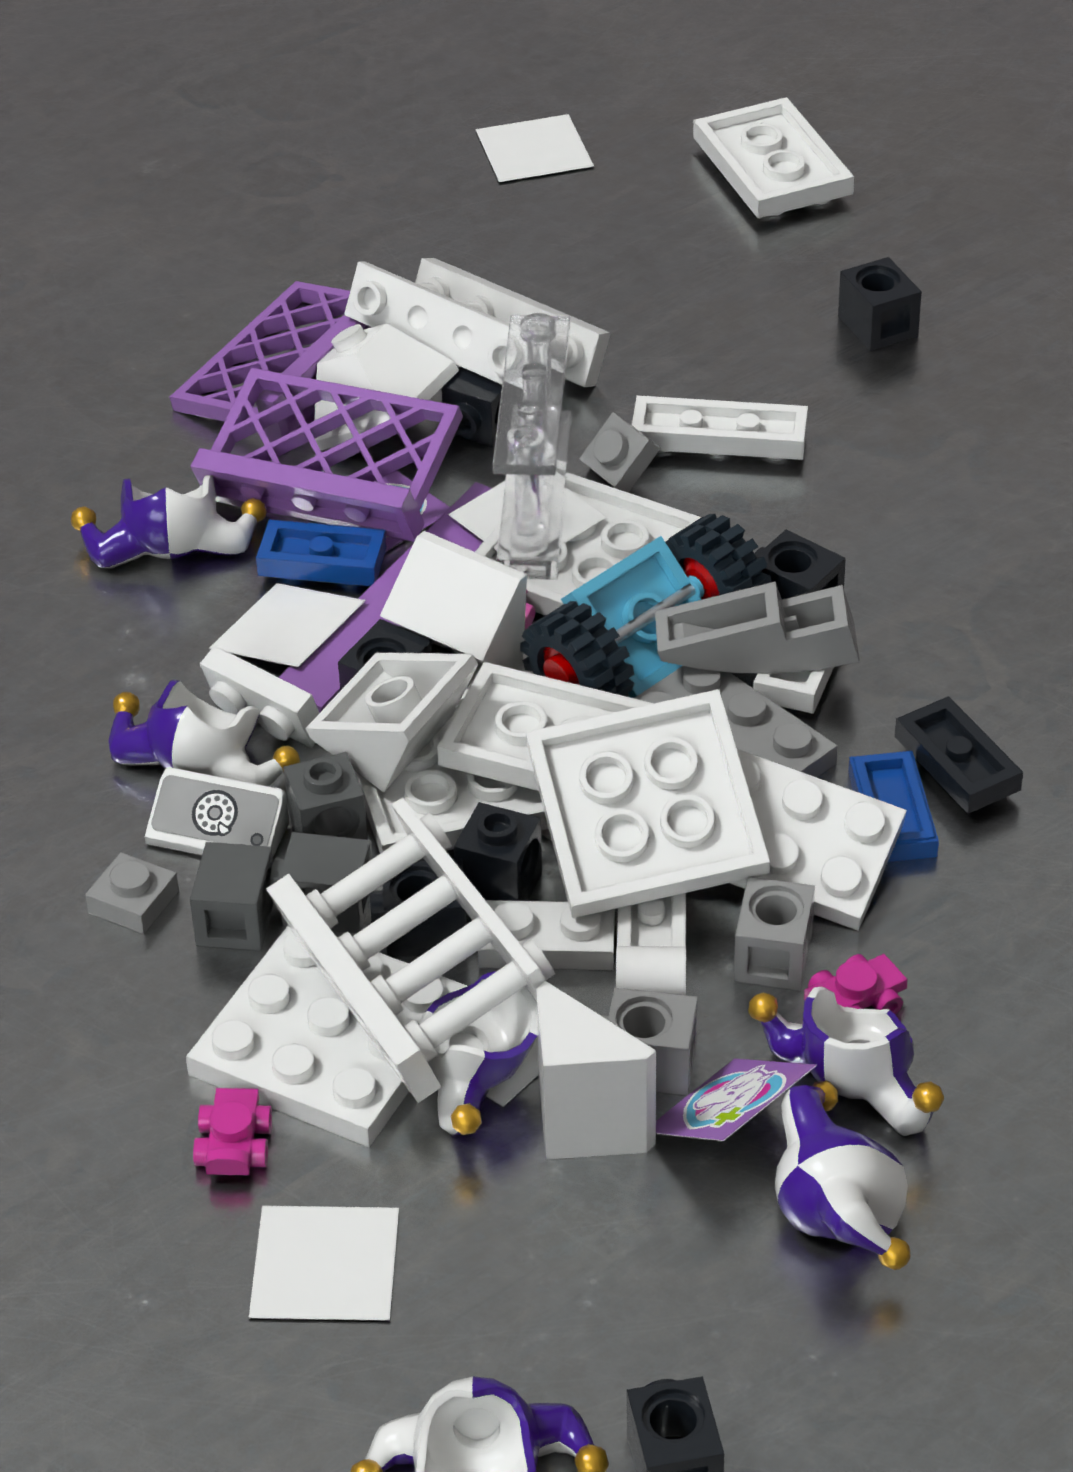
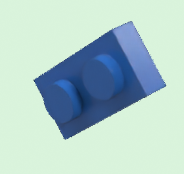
[256,519,387,586]

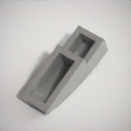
[655,582,860,673]

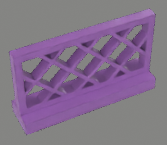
[170,281,371,443]
[190,368,463,542]

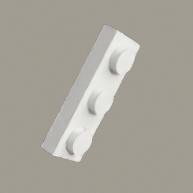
[632,395,808,460]

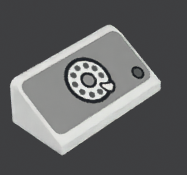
[144,767,289,857]

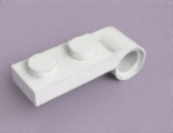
[616,893,686,995]

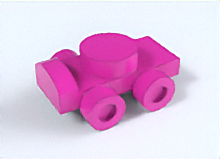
[804,954,908,1015]
[193,1088,272,1175]

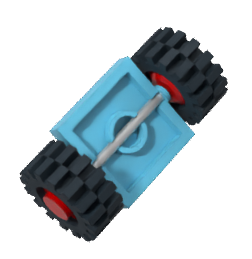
[520,514,772,698]

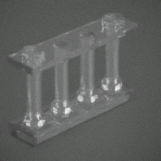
[493,313,572,580]

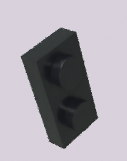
[895,696,1023,814]

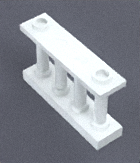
[344,258,611,394]
[266,797,555,1103]

